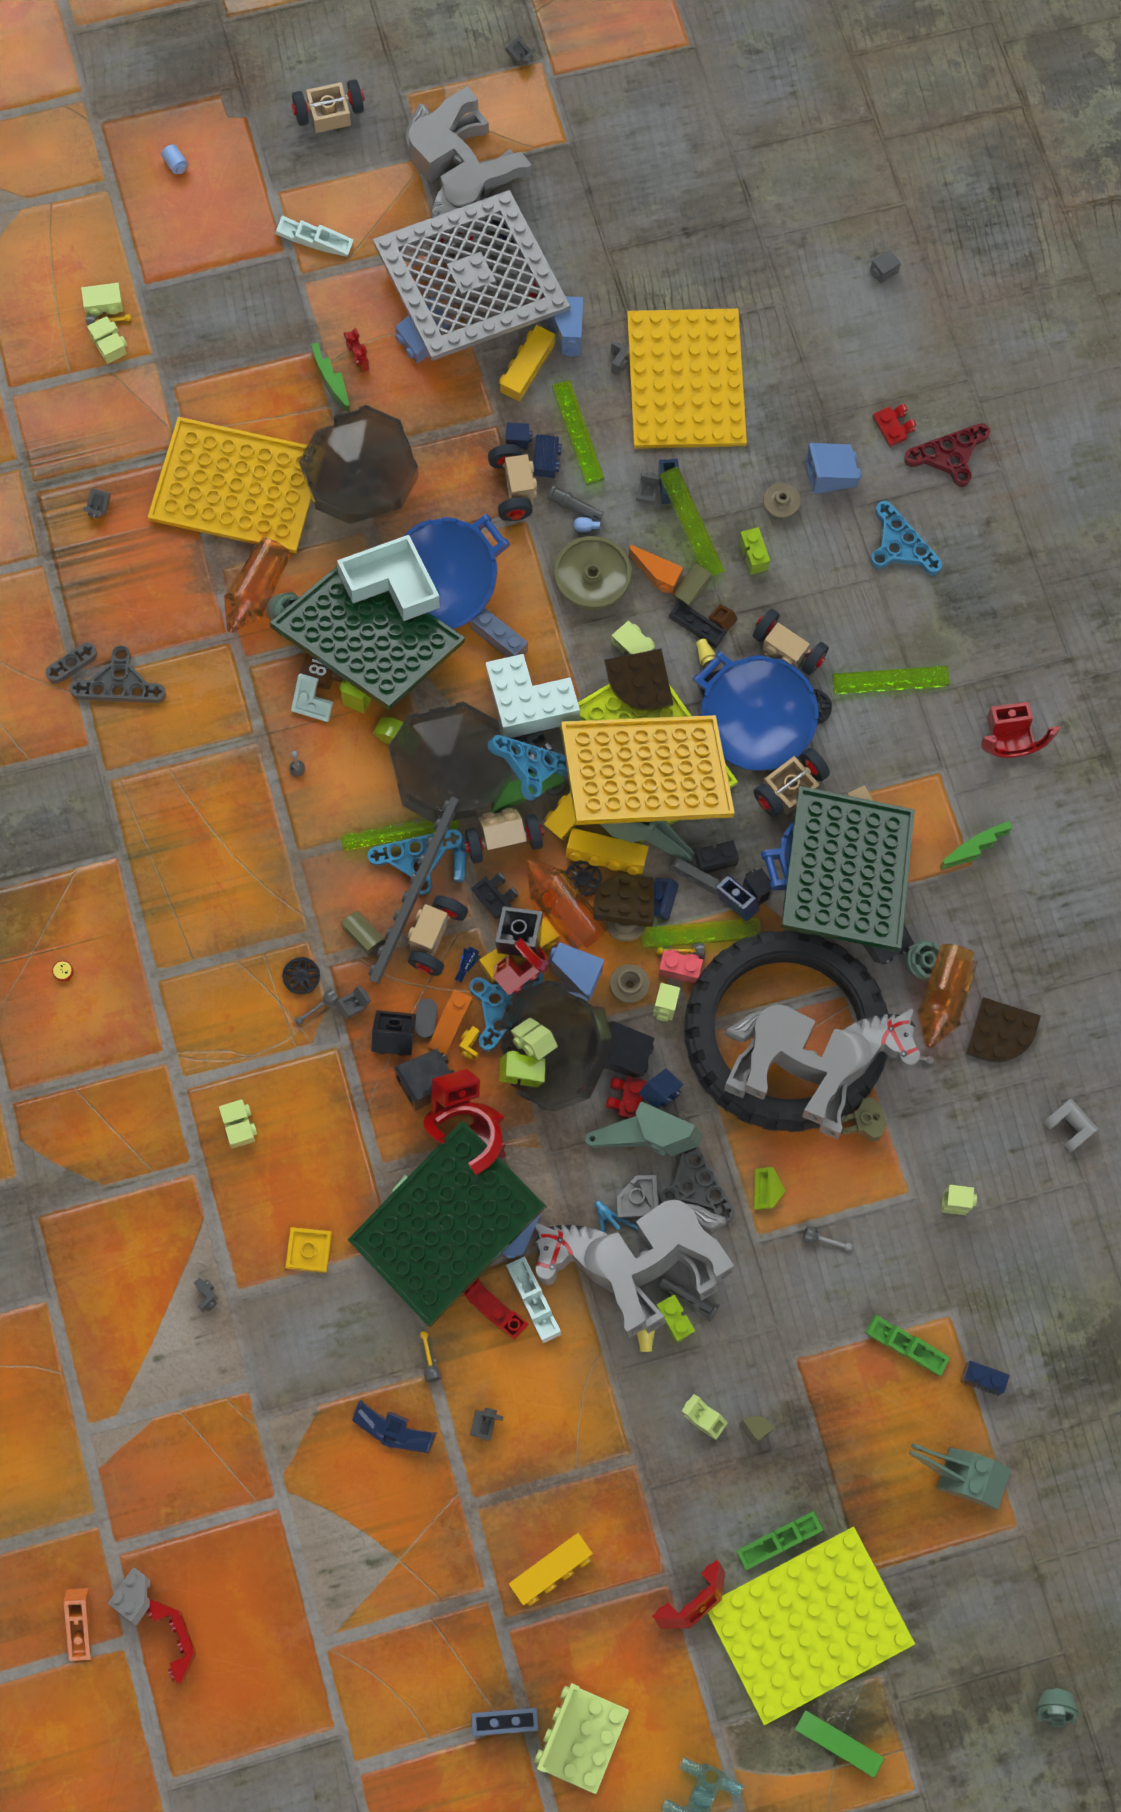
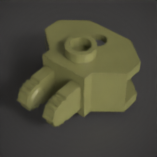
[841,1097,887,1142]

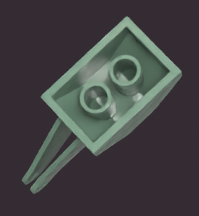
[600,821,694,863]
[585,1102,704,1157]
[909,1444,1011,1511]

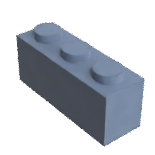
[471,608,528,658]
[471,1708,539,1736]

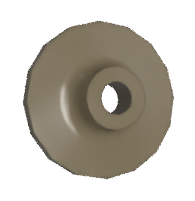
[763,483,801,518]
[606,921,646,941]
[610,964,650,1003]

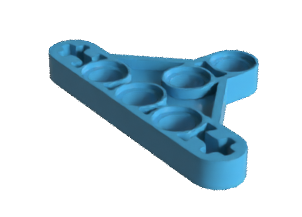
[870,501,942,575]
[488,735,568,801]
[367,829,463,895]
[469,972,543,1052]

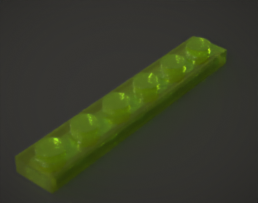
[552,380,604,486]
[659,466,725,577]
[832,665,950,694]
[341,815,459,850]
[641,918,761,949]

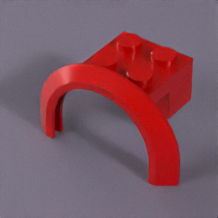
[981,702,1060,758]
[493,938,549,995]
[423,1069,504,1143]
[432,1103,506,1175]

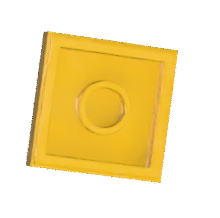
[285,1227,332,1273]

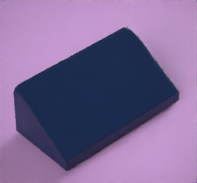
[654,877,679,920]

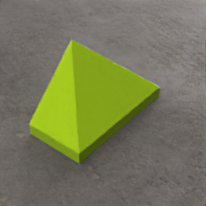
[754,1167,786,1210]

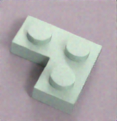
[291,673,334,722]

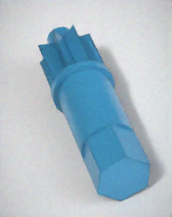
[453,836,467,883]

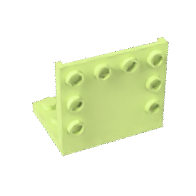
[534,1683,629,1794]

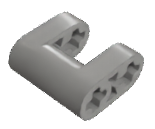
[1043,1098,1099,1153]

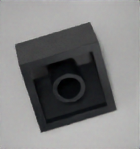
[495,907,543,957]
[371,1010,416,1056]

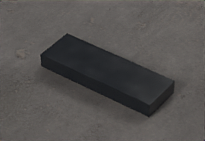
[668,601,727,648]

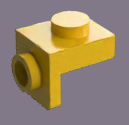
[459,1026,480,1061]

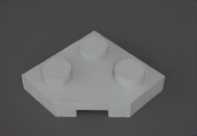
[616,1175,658,1218]
[108,1567,150,1625]

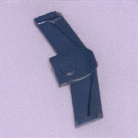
[352,1400,437,1453]

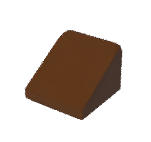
[708,604,738,631]

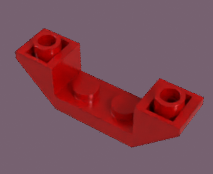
[462,1279,529,1340]
[652,1559,725,1629]
[146,1599,196,1684]

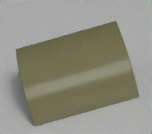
[672,564,713,608]
[341,911,386,956]
[739,1416,775,1445]

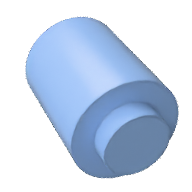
[161,144,188,174]

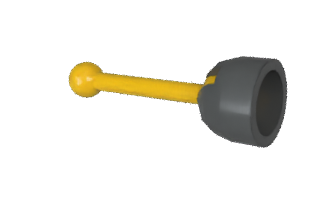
[86,314,132,326]
[657,943,705,959]
[420,1331,442,1382]

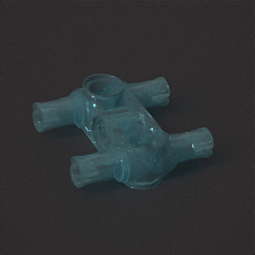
[661,1757,744,1812]

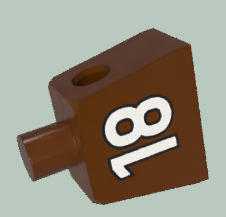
[299,653,344,690]

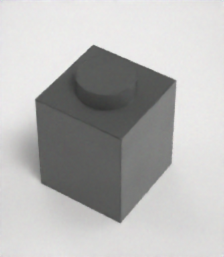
[870,250,901,283]

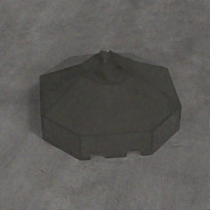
[299,405,418,524]
[389,701,512,824]
[499,980,614,1111]

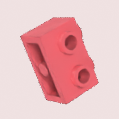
[658,949,703,984]

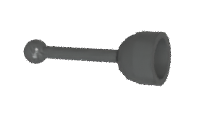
[295,988,338,1025]

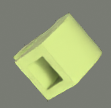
[682,1394,728,1440]

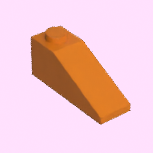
[628,545,683,594]
[428,989,473,1055]
[64,1588,91,1661]

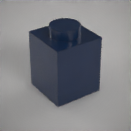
[506,422,533,449]

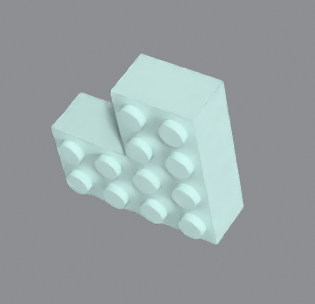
[337,535,440,621]
[486,654,581,738]

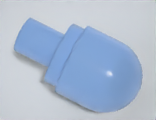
[573,517,600,533]

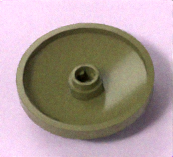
[554,536,631,610]

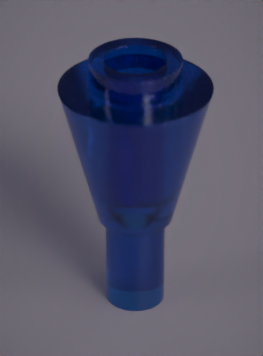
[454,946,481,983]

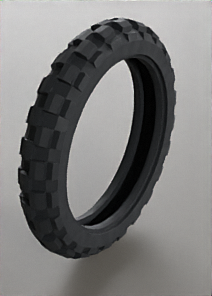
[684,930,888,1132]

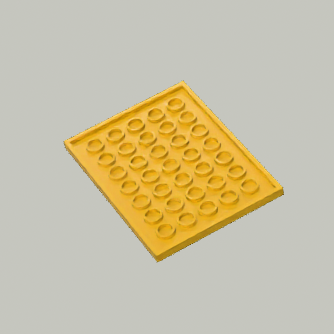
[627,308,747,449]
[148,417,325,554]
[560,715,735,825]

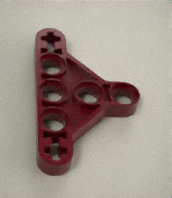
[904,423,990,487]

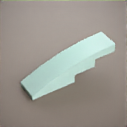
[275,216,353,257]
[506,1256,562,1343]

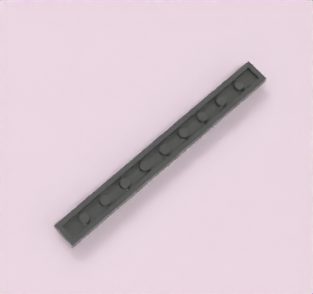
[368,796,460,984]

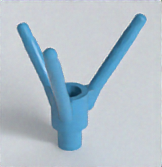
[594,1200,638,1233]

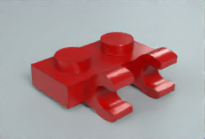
[344,328,369,372]
[872,404,917,447]
[605,1076,647,1119]

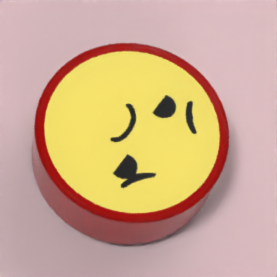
[52,961,73,982]

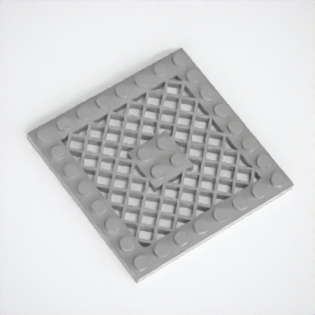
[373,190,570,361]

